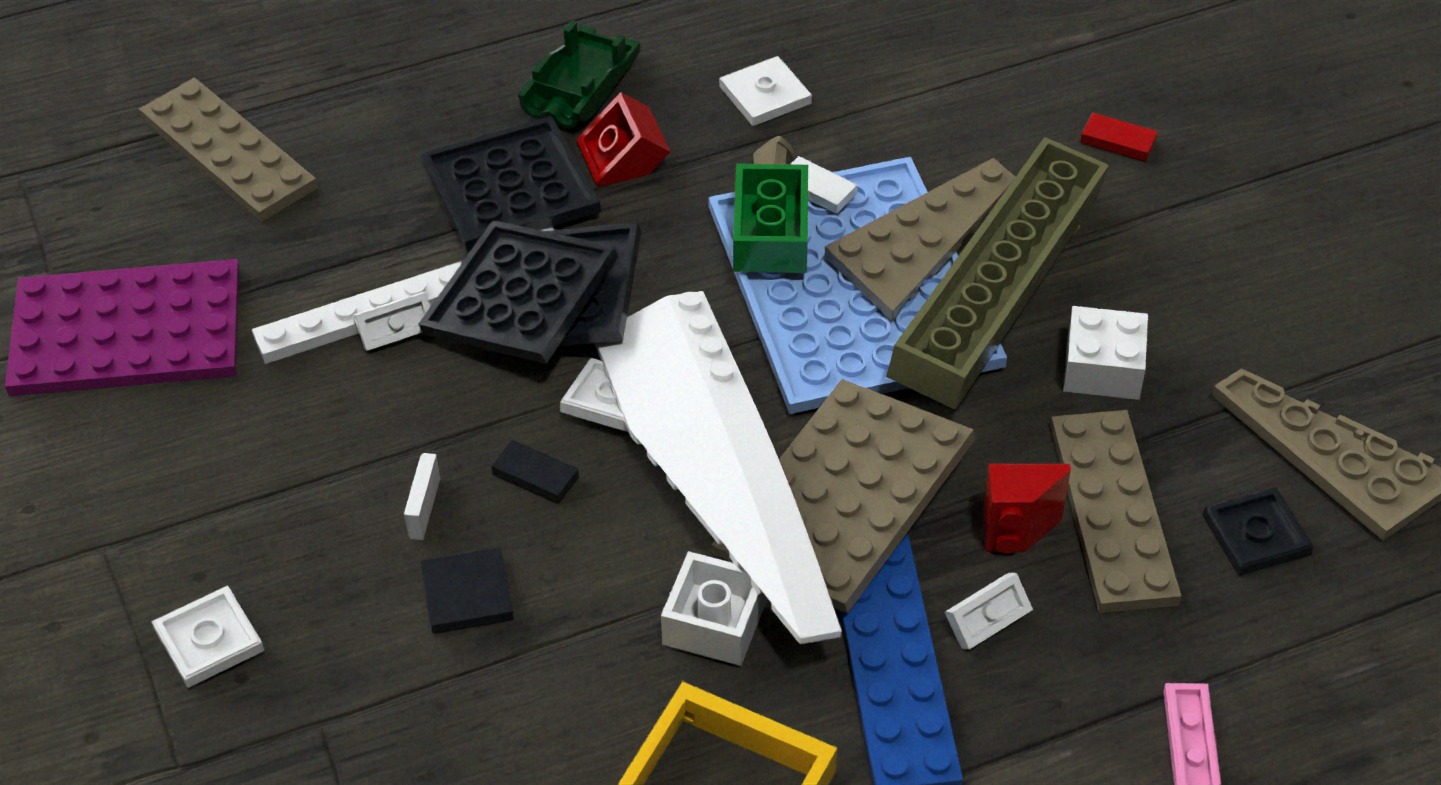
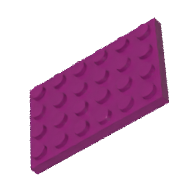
[5,259,240,396]

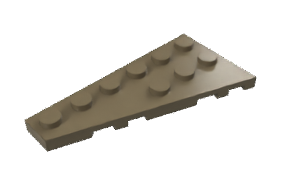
[1212,368,1441,541]

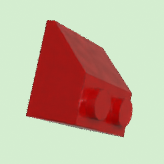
[576,92,671,187]
[982,464,1071,553]

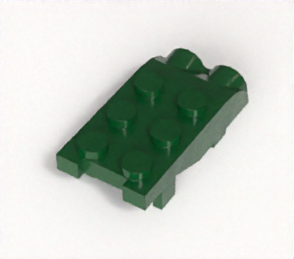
[518,20,640,129]

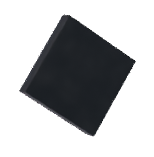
[1203,487,1314,576]
[421,547,514,634]

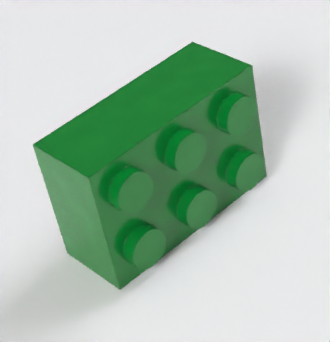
[733,164,808,273]

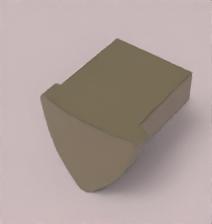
[753,136,796,164]

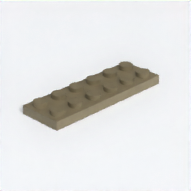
[139,78,318,222]
[1050,410,1181,613]

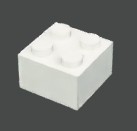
[1063,306,1148,400]
[661,551,767,666]

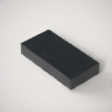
[491,440,579,504]

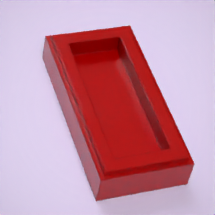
[1080,112,1158,162]

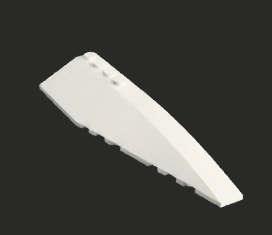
[594,291,841,644]

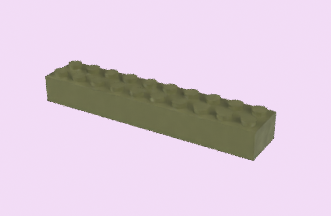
[886,137,1109,410]

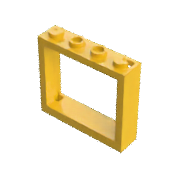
[618,682,837,785]

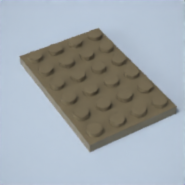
[712,379,975,614]

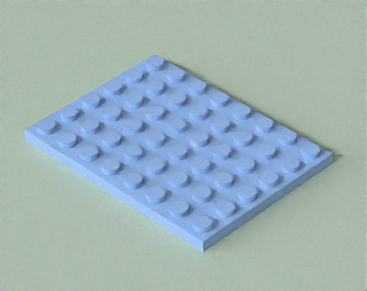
[709,157,1007,414]

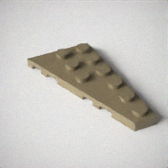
[824,158,1015,321]

